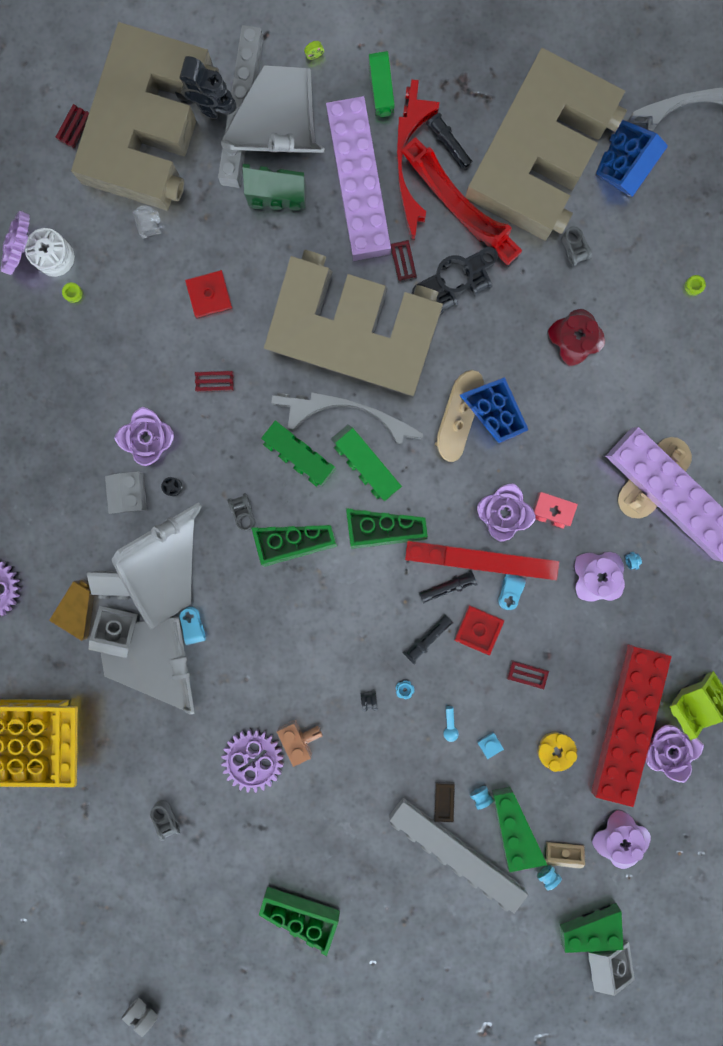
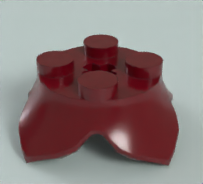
[548,309,605,366]

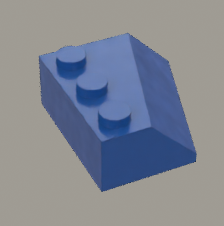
[596,120,668,197]
[460,377,529,443]

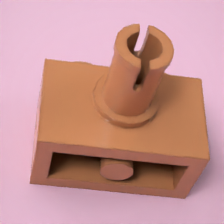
[277,719,323,767]

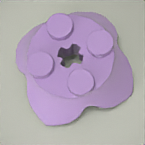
[114,407,174,466]
[477,483,536,542]
[574,552,625,601]
[646,725,704,783]
[592,810,651,869]

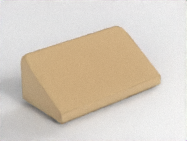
[544,842,585,868]

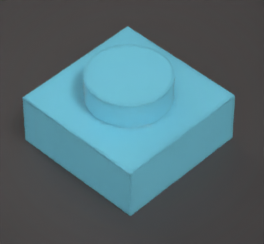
[477,732,504,759]

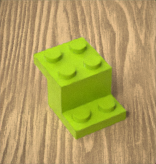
[670,671,723,740]

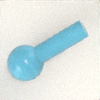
[443,706,459,742]

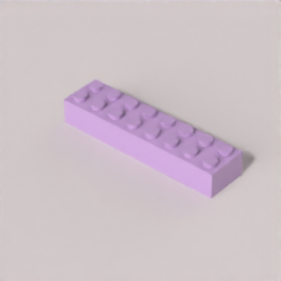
[326,96,391,261]
[605,427,723,562]

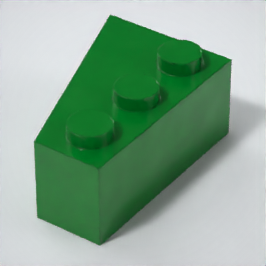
[560,903,624,953]

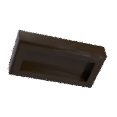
[434,782,455,822]

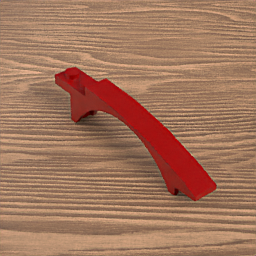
[397,79,440,240]
[401,137,522,266]
[405,541,560,580]

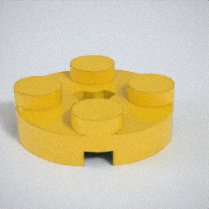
[538,732,577,772]

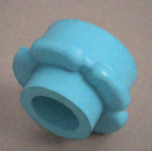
[625,552,642,570]
[396,680,414,699]

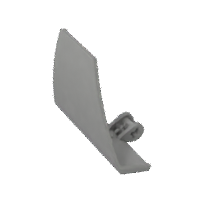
[221,65,325,153]
[112,503,201,629]
[100,616,195,715]

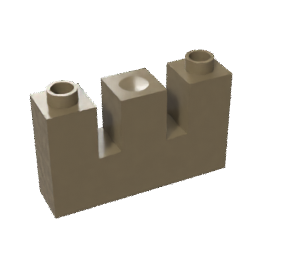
[71,22,219,211]
[465,48,627,241]
[264,250,443,396]

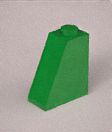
[369,51,395,117]

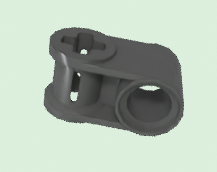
[562,226,592,266]
[228,493,255,531]
[150,800,180,841]

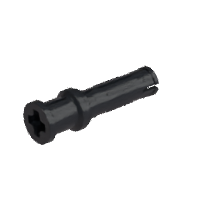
[427,113,473,169]
[419,569,478,604]
[402,614,453,665]

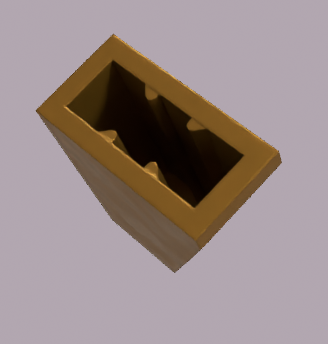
[49,580,94,641]

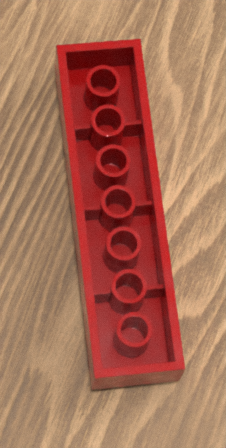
[591,644,672,807]

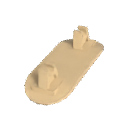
[435,370,484,462]
[618,437,692,519]

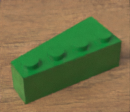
[261,420,336,487]
[331,424,402,501]
[346,508,428,549]
[251,525,337,567]
[492,787,547,873]
[259,887,340,957]

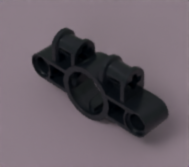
[179,56,237,119]
[411,247,498,314]

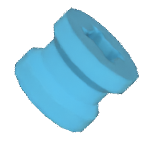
[470,786,494,810]
[537,865,562,890]

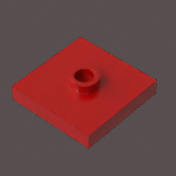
[185,270,232,318]
[454,605,505,656]

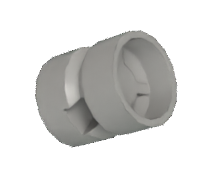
[121,998,158,1037]

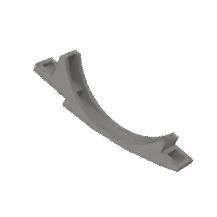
[628,88,723,131]
[271,393,423,444]

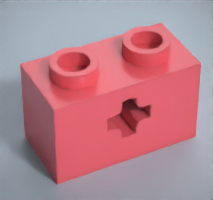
[533,492,578,529]

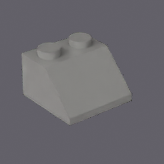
[105,471,147,514]
[87,571,130,599]
[88,606,138,658]
[588,941,635,996]

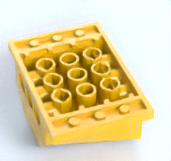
[0,699,78,787]

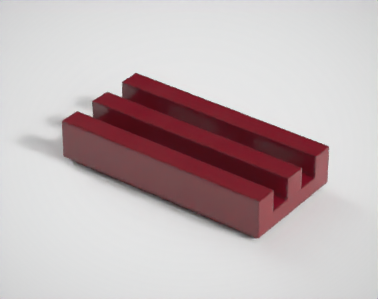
[55,104,89,148]
[390,240,417,283]
[195,371,234,392]
[507,660,549,689]

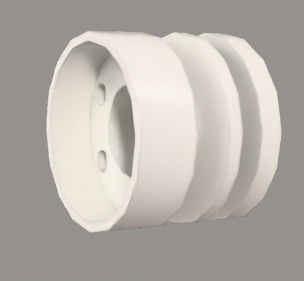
[24,228,75,277]

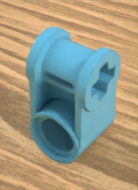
[498,574,526,610]
[180,607,206,645]

